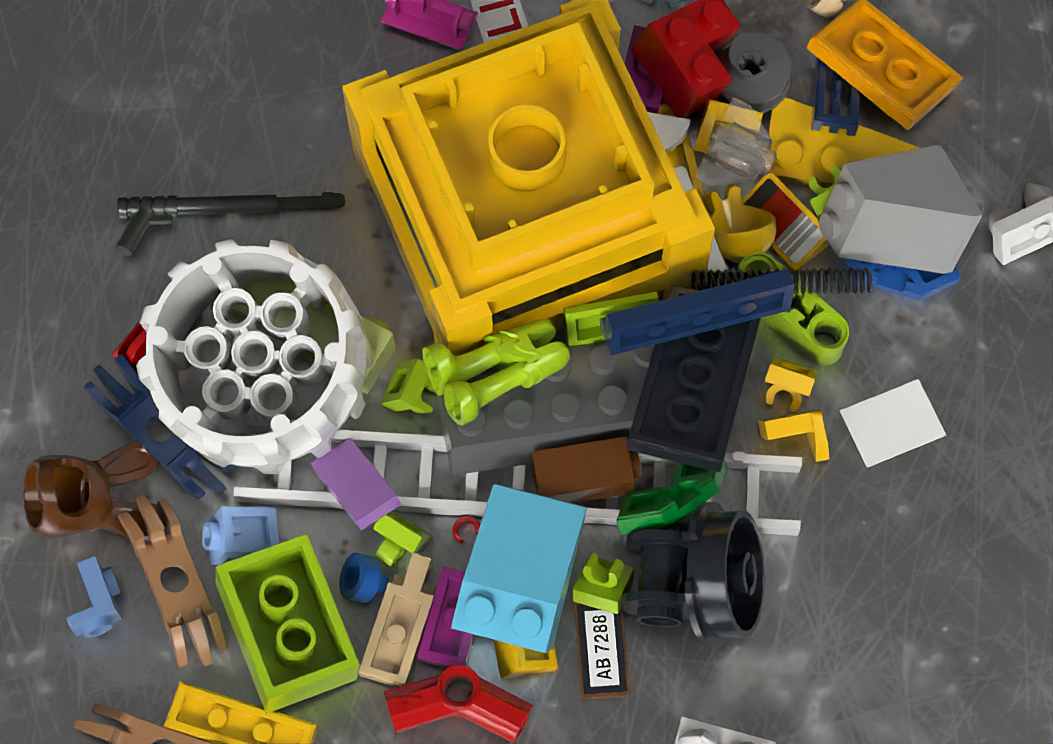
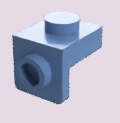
[66,556,122,638]

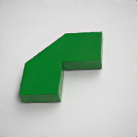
[616,458,727,534]

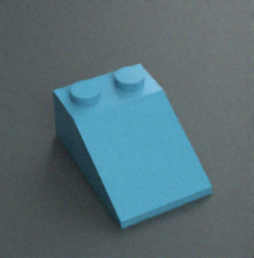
[451,484,588,653]

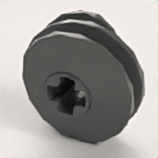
[717,32,792,113]

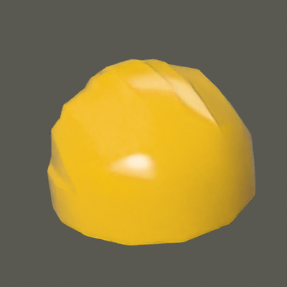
[705,184,777,263]

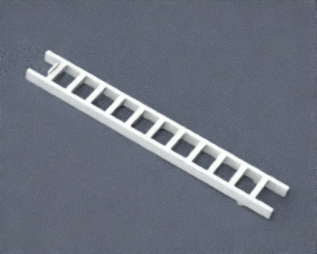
[234,424,802,536]

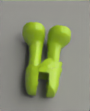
[422,319,570,426]

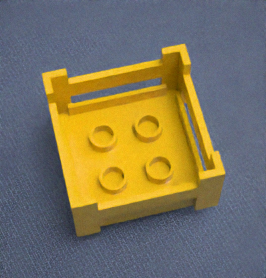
[342,0,715,355]

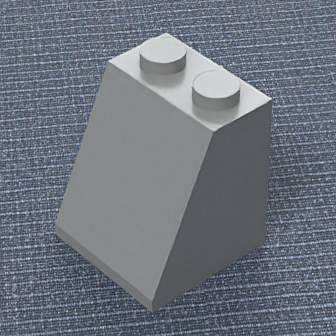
[818,144,983,274]

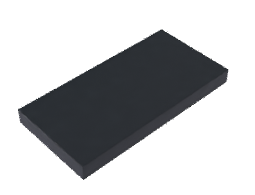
[626,285,761,473]

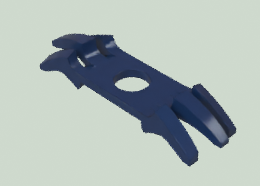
[84,354,236,499]

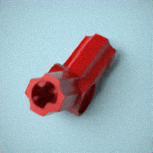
[383,665,534,744]

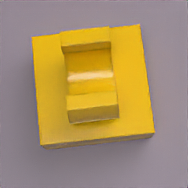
[765,356,818,413]

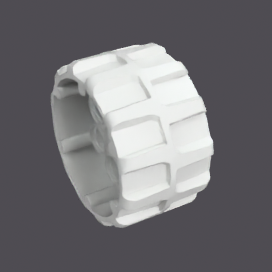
[136,237,374,474]

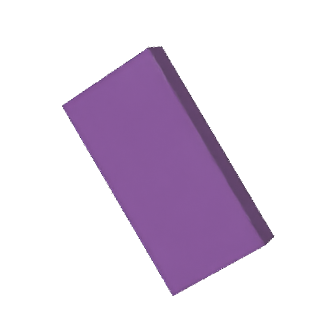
[311,438,401,530]

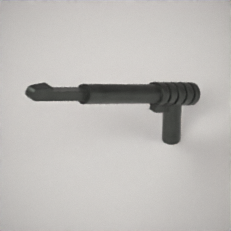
[116,192,345,256]

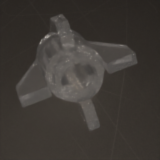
[694,97,777,187]

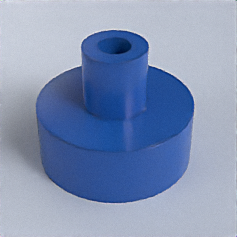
[339,553,389,603]

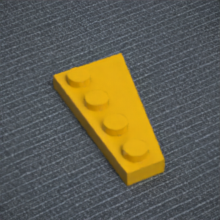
[762,97,920,188]

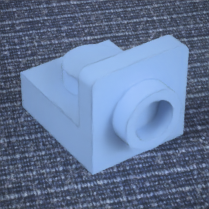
[202,506,279,565]

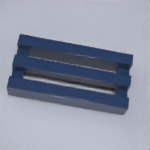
[811,57,860,136]

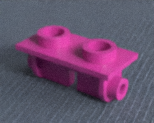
[380,0,478,51]

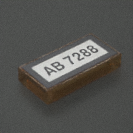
[574,603,630,700]

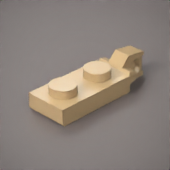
[358,553,436,687]

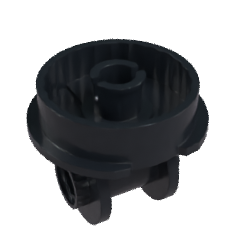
[620,502,765,647]

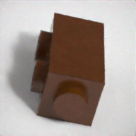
[532,436,642,503]

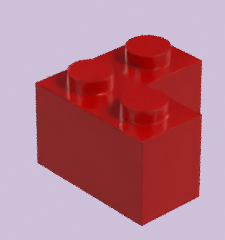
[631,0,741,119]

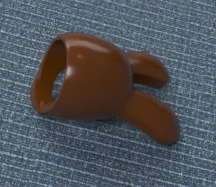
[23,442,167,541]

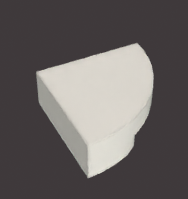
[647,112,690,152]

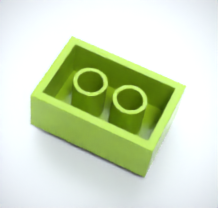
[215,534,360,714]

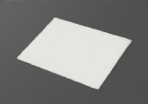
[840,379,946,468]

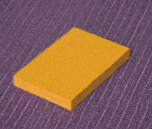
[806,0,963,130]

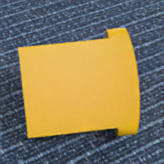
[694,99,763,153]
[757,409,829,462]

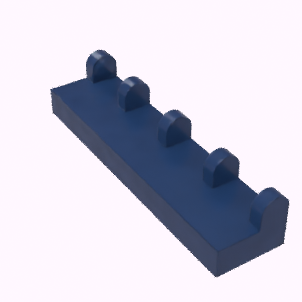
[600,269,795,355]

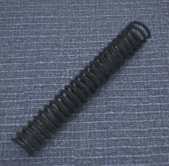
[691,267,873,295]

